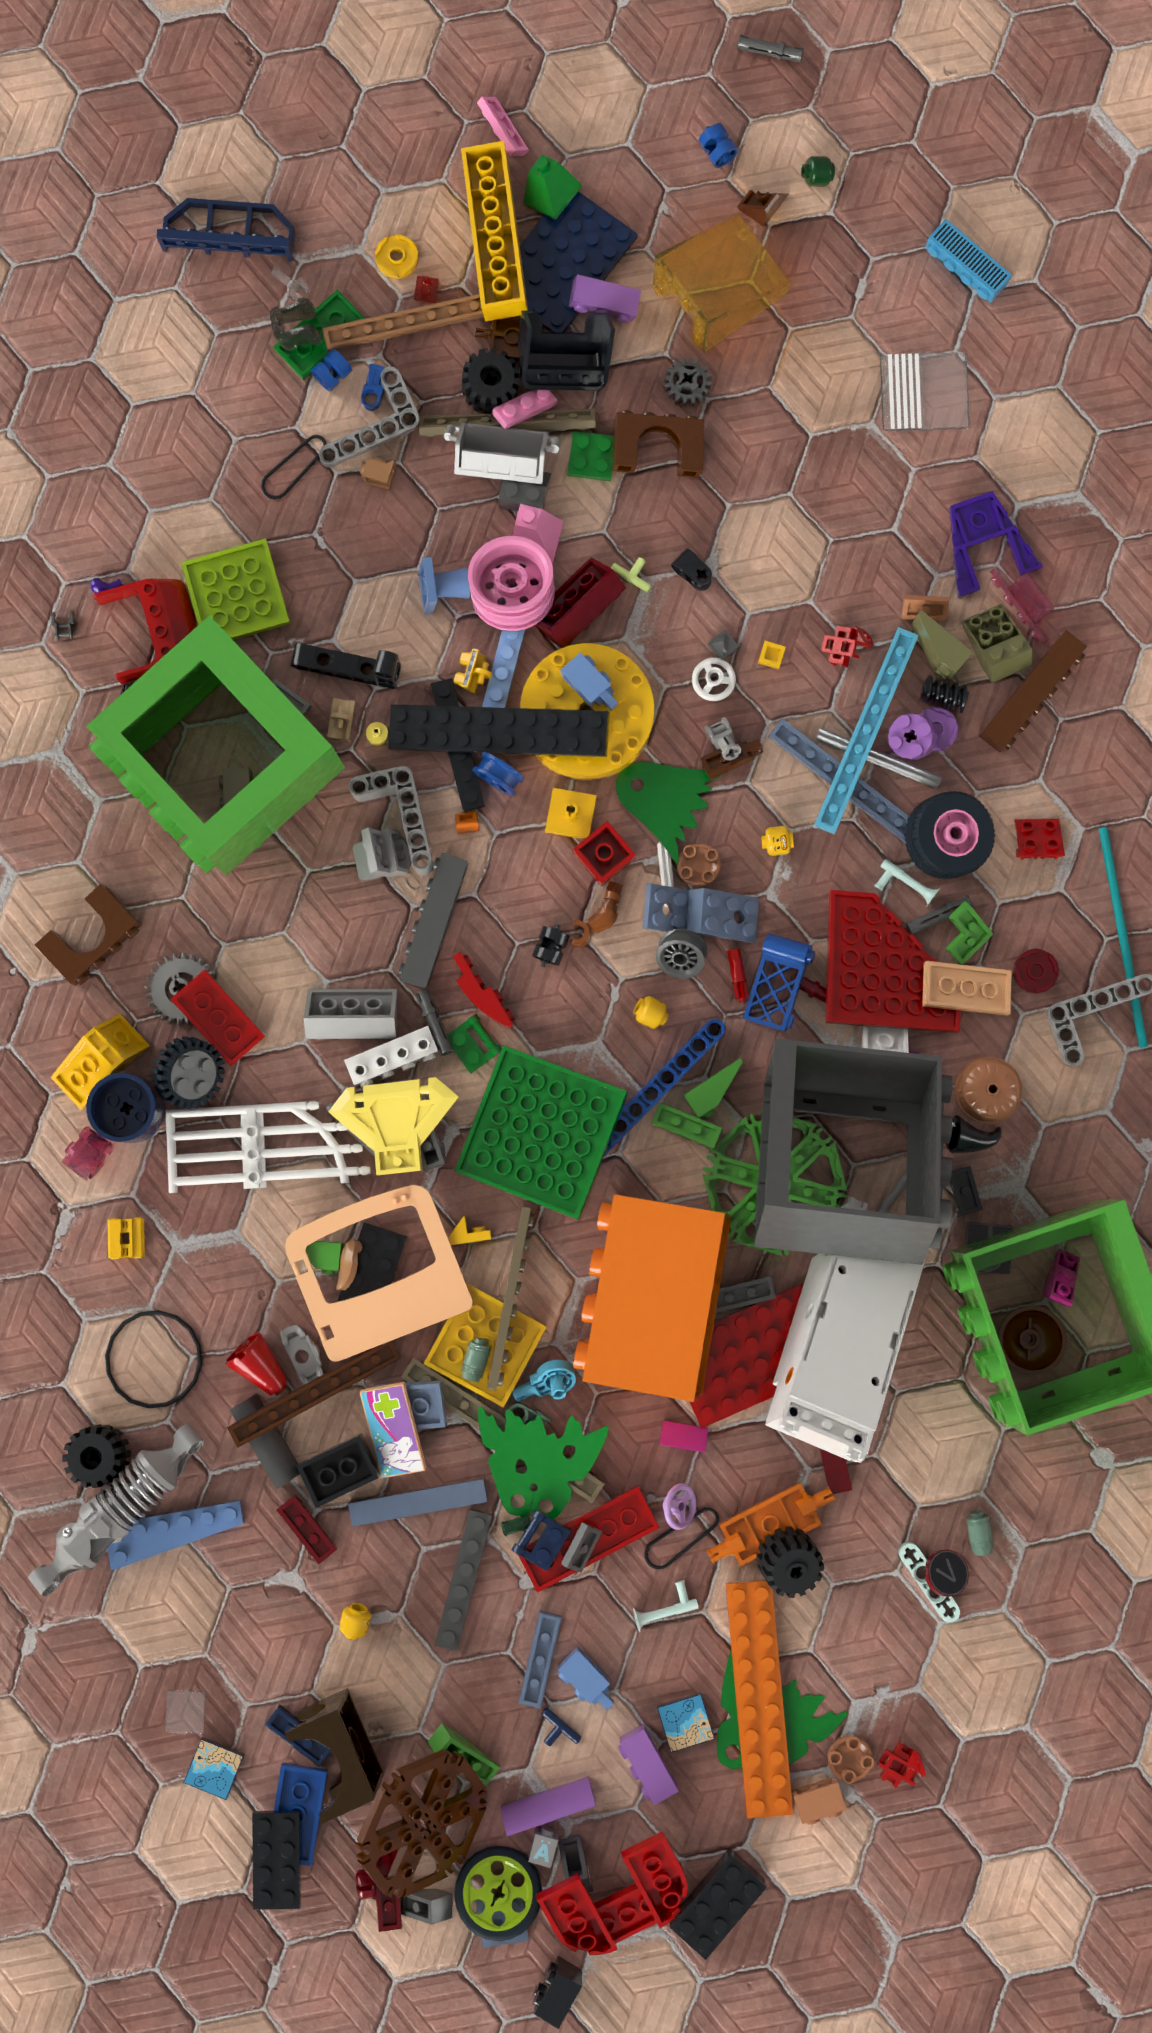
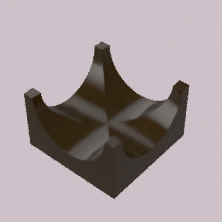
[284,1688,384,1824]

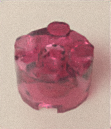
[62,1126,114,1181]

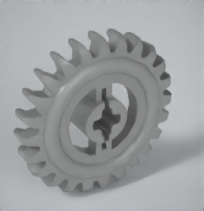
[144,952,218,1026]

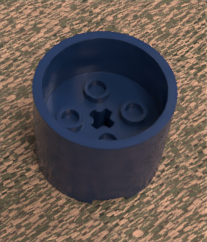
[86,1073,166,1143]

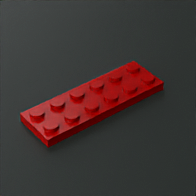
[518,1486,659,1593]

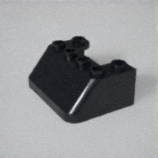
[518,311,615,391]

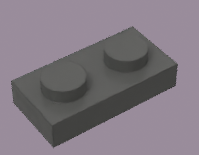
[561,1522,602,1573]

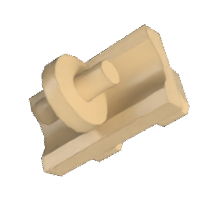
[327,698,356,741]

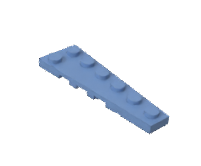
[108,1500,245,1570]

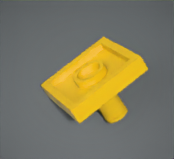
[545,788,597,839]

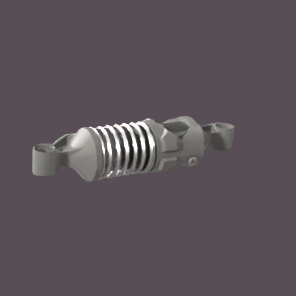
[28,1424,204,1597]

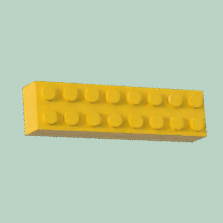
[461,141,528,322]

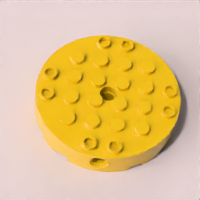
[520,643,654,780]

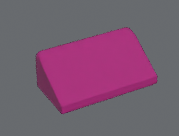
[660,1420,708,1452]

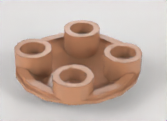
[677,844,721,887]
[828,1735,874,1784]

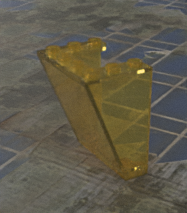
[652,214,791,352]

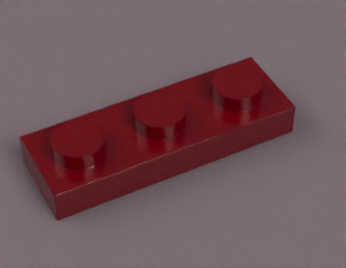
[277,1494,338,1564]

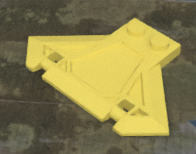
[328,1077,459,1176]

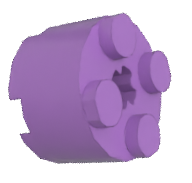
[888,714,937,760]

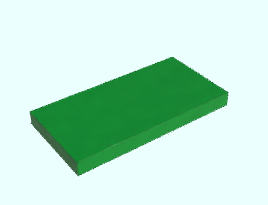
[273,289,365,381]

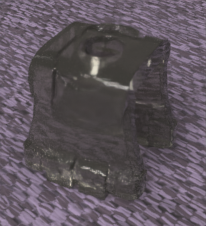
[270,297,321,350]

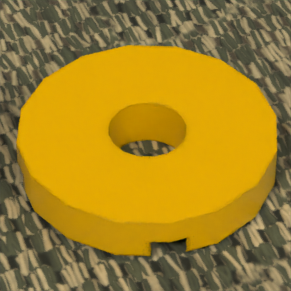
[375,234,419,279]

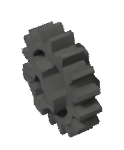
[664,357,712,407]

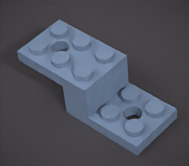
[642,883,759,943]

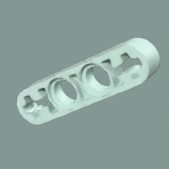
[898,1542,960,1622]

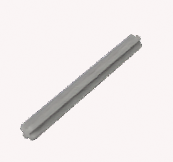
[816,728,942,789]

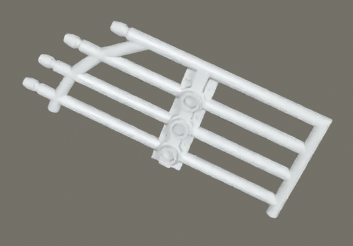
[166,1101,371,1193]

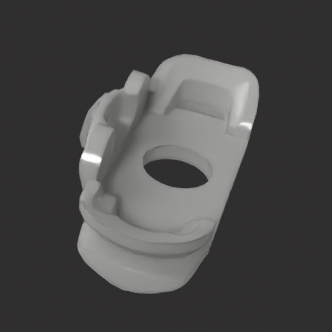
[280,1324,323,1385]

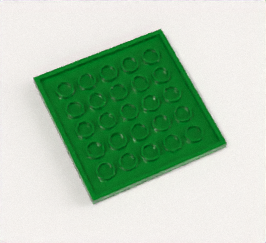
[454,1045,628,1220]

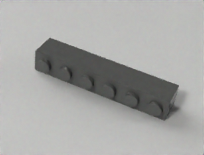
[398,853,469,990]

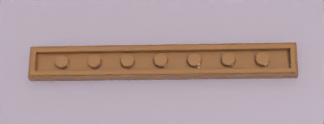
[322,293,484,352]

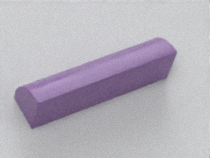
[501,1776,596,1836]

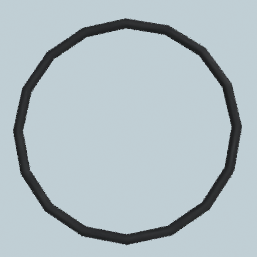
[105,1310,202,1409]

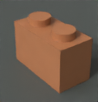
[792,1777,847,1825]

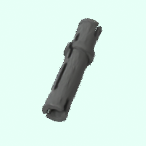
[737,35,804,63]
[906,895,974,935]
[416,989,454,1056]

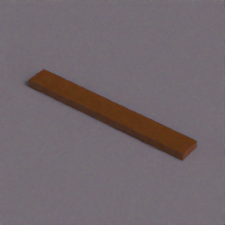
[227,1341,401,1448]

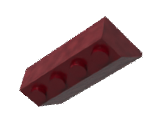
[535,557,626,648]

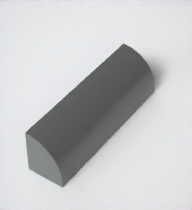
[230,1393,300,1489]

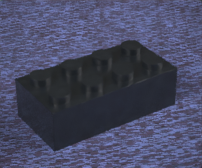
[669,1847,767,1960]

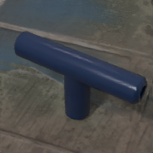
[542,1708,581,1746]

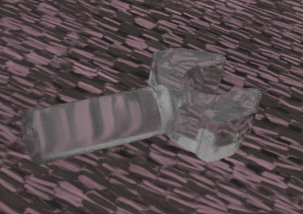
[271,267,309,302]

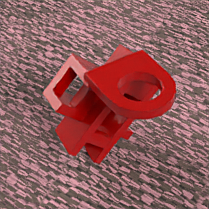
[821,626,874,668]
[877,1741,926,1788]

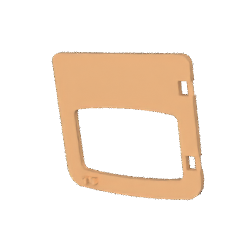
[285,1184,473,1362]

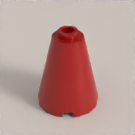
[225,1332,287,1396]

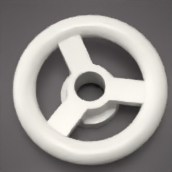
[692,658,736,701]

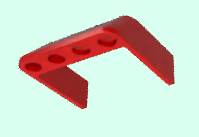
[93,578,197,684]

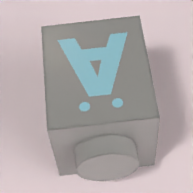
[528,1826,558,1868]

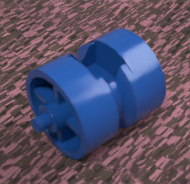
[698,123,738,168]

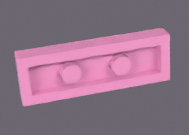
[477,97,529,156]
[492,390,558,430]

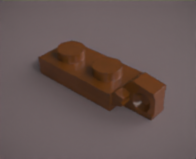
[700,739,763,780]

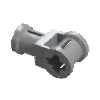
[704,717,741,760]

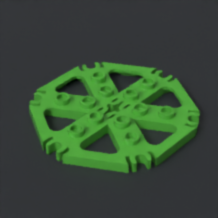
[703,1111,848,1256]

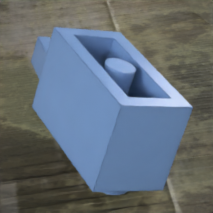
[560,652,618,711]
[558,1646,614,1710]

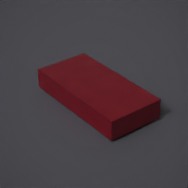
[820,1448,852,1495]

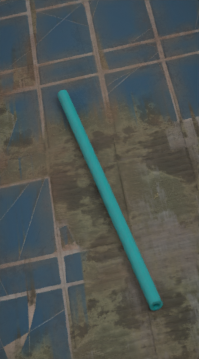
[1098,827,1148,1048]

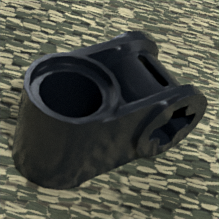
[671,548,712,591]

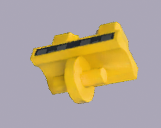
[454,649,493,694]

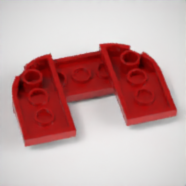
[536,1831,687,1955]

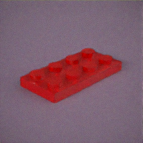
[170,969,265,1066]

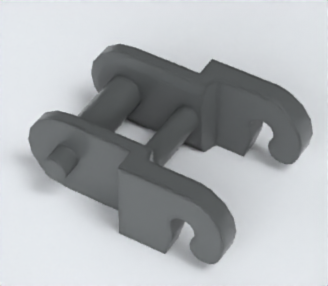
[51,611,76,640]

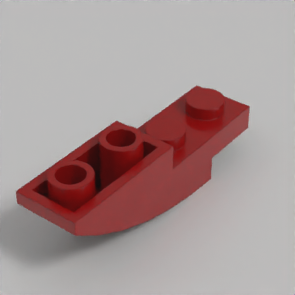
[453,952,515,1029]

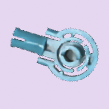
[512,1360,576,1402]

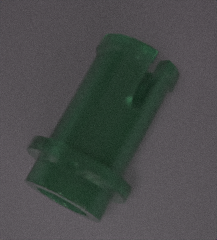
[501,1514,531,1537]

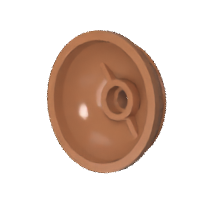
[954,1056,1022,1124]

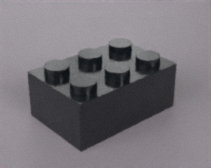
[297,1433,381,1508]

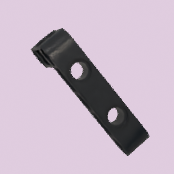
[290,643,401,689]

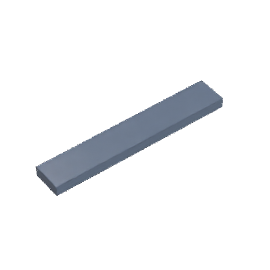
[348,1478,488,1526]

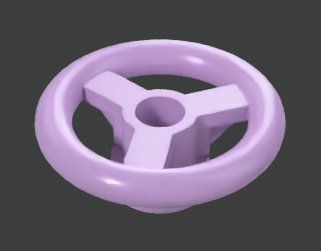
[663,1483,696,1530]

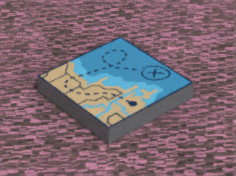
[657,1692,715,1753]
[183,1737,245,1800]

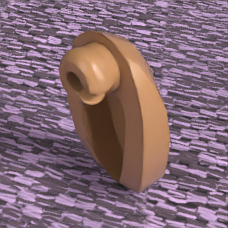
[336,1239,362,1290]

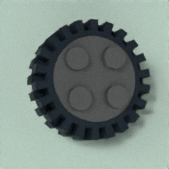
[152,1036,225,1109]

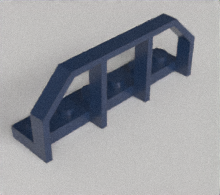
[156,198,295,261]

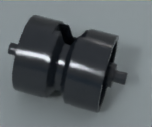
[532,924,570,968]

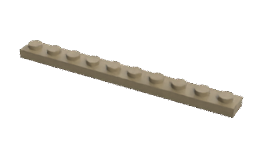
[401,1357,605,1503]

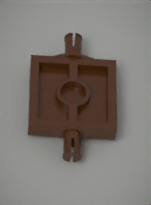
[475,315,521,361]

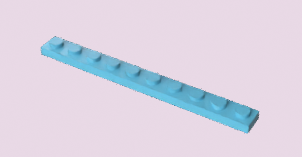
[814,627,919,835]

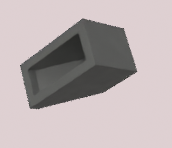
[558,1835,593,1892]

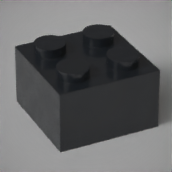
[532,1956,582,2029]

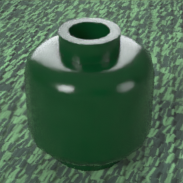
[801,156,835,187]

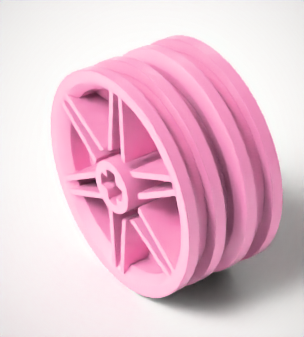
[468,536,555,631]

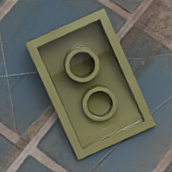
[911,610,973,681]

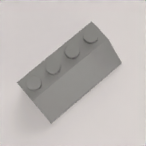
[304,989,398,1039]

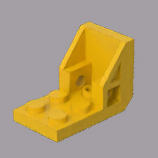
[51,1014,150,1110]

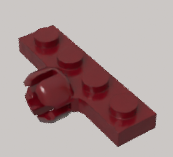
[356,1850,402,1932]

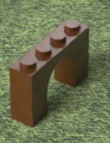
[612,410,704,478]
[35,884,141,986]

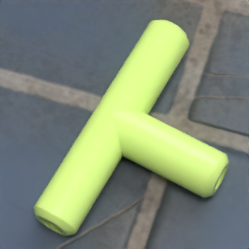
[611,557,651,592]

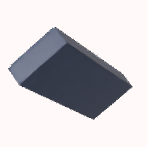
[265,1704,331,1768]

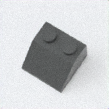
[498,472,551,511]

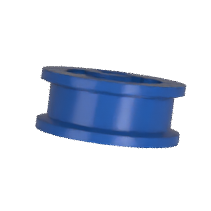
[472,752,524,797]

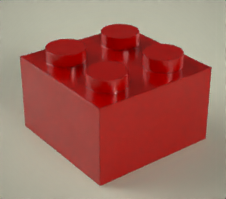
[573,821,636,887]

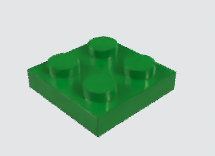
[567,431,613,482]

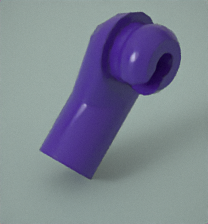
[90,578,123,593]

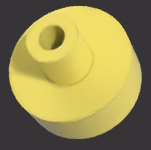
[366,722,389,746]

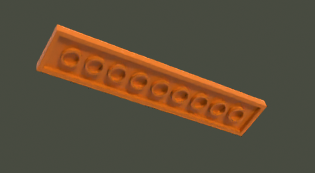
[725,1579,793,1819]

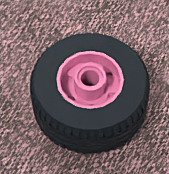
[904,791,995,879]

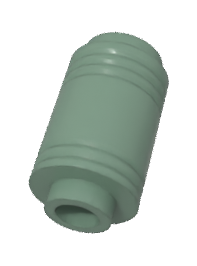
[461,1337,491,1382]
[966,1510,994,1556]

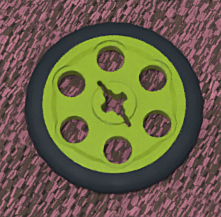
[454,1846,542,1941]

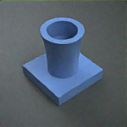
[418,557,470,614]

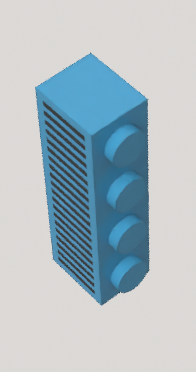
[925,219,1012,303]

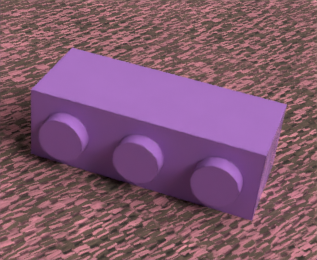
[569,275,641,323]
[618,1724,679,1806]

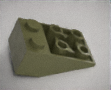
[961,604,1032,683]

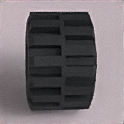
[462,348,520,413]
[62,1424,131,1488]
[756,1527,824,1598]

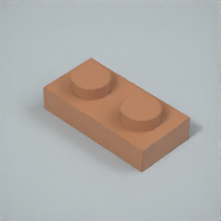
[901,595,949,621]

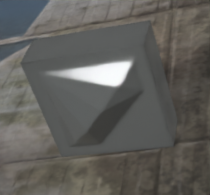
[708,630,739,660]

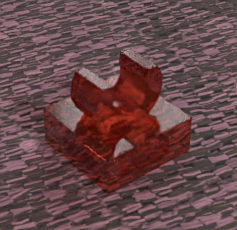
[414,276,439,303]

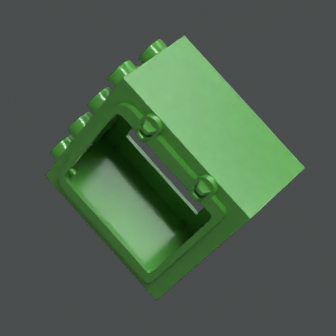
[86,615,345,876]

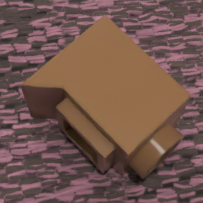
[360,457,396,490]

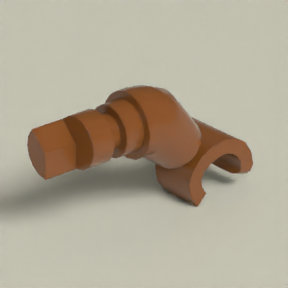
[570,881,623,948]

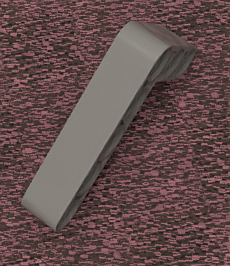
[319,366,419,468]
[349,766,434,875]
[1046,974,1152,1067]

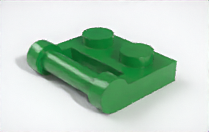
[447,1014,502,1074]

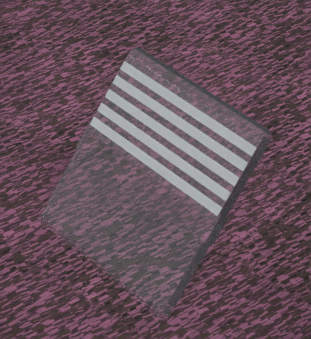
[880,352,970,431]

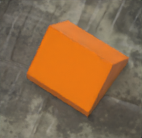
[455,811,480,834]

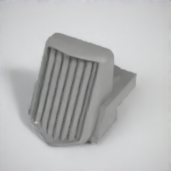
[353,827,412,881]

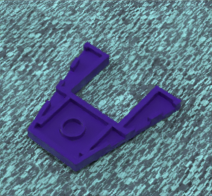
[949,491,1043,598]

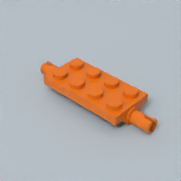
[706,1482,835,1567]

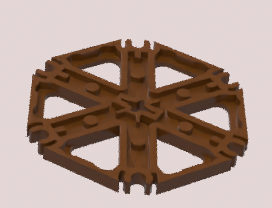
[356,1750,487,1898]

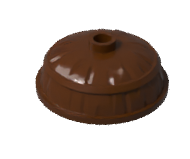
[998,1305,1067,1375]

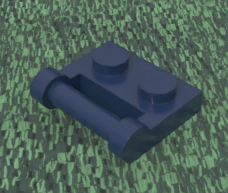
[512,1509,571,1571]

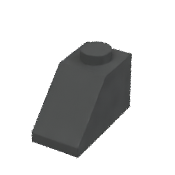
[401,1889,453,1925]

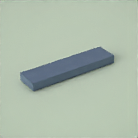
[518,1611,562,1709]

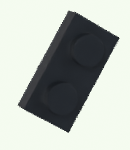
[950,1166,983,1216]

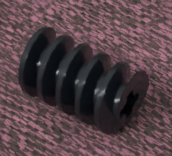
[919,675,969,713]

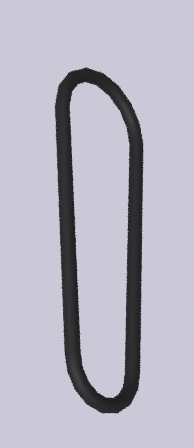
[261,435,326,499]
[644,1508,719,1569]

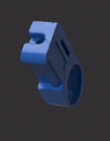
[361,364,388,411]

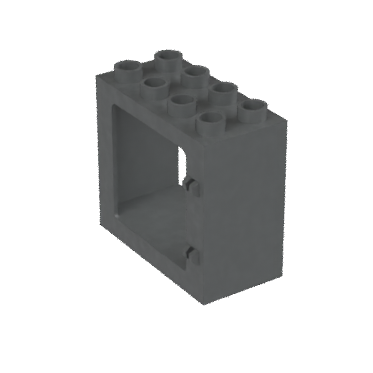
[754,1038,953,1265]

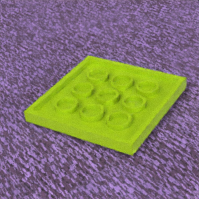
[181,538,291,640]

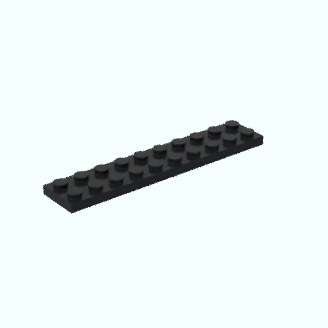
[388,704,610,757]

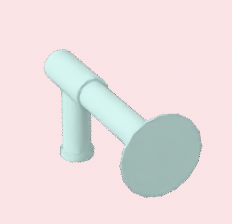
[874,859,940,907]
[633,1580,699,1632]

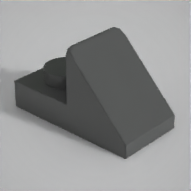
[421,1129,446,1171]

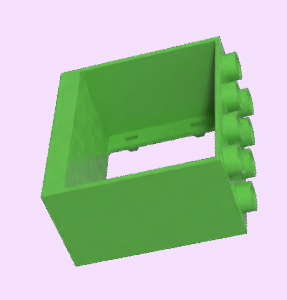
[942,1199,1152,1436]

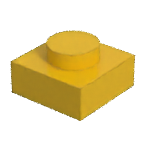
[758,640,786,670]

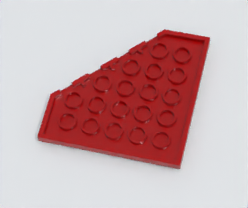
[826,890,961,1033]

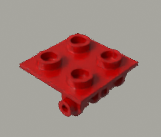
[1014,819,1065,860]

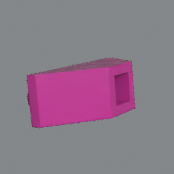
[1042,1248,1080,1307]

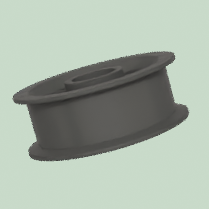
[656,929,708,979]

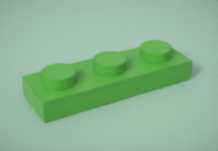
[651,1103,723,1150]

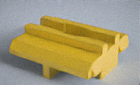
[108,1217,146,1259]

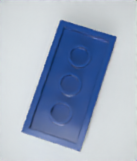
[274,1762,328,1866]

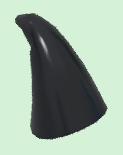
[946,1115,1001,1153]

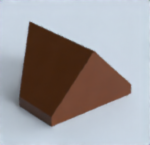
[737,190,789,227]

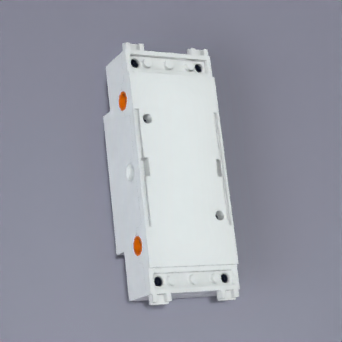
[765,1197,926,1463]

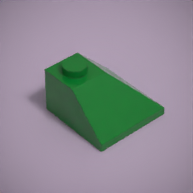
[523,155,582,220]

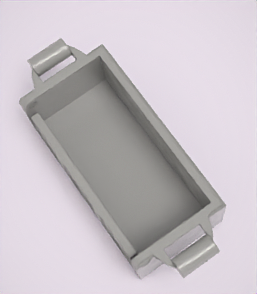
[444,423,561,484]

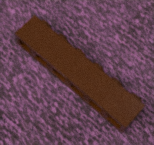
[979,630,1087,753]

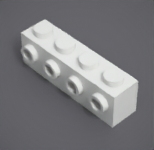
[344,1026,439,1088]

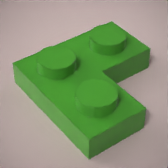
[945,902,993,965]

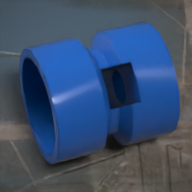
[311,349,353,392]

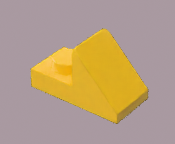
[448,1215,492,1245]

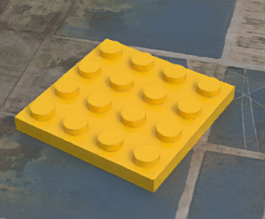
[424,1283,547,1408]

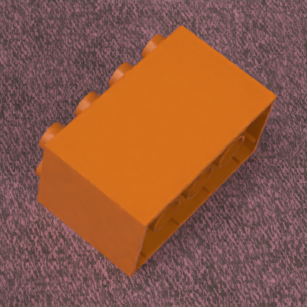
[574,1194,732,1402]

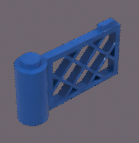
[743,933,815,1032]

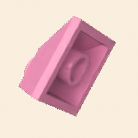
[513,504,564,564]

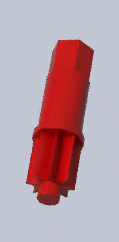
[727,948,749,1003]

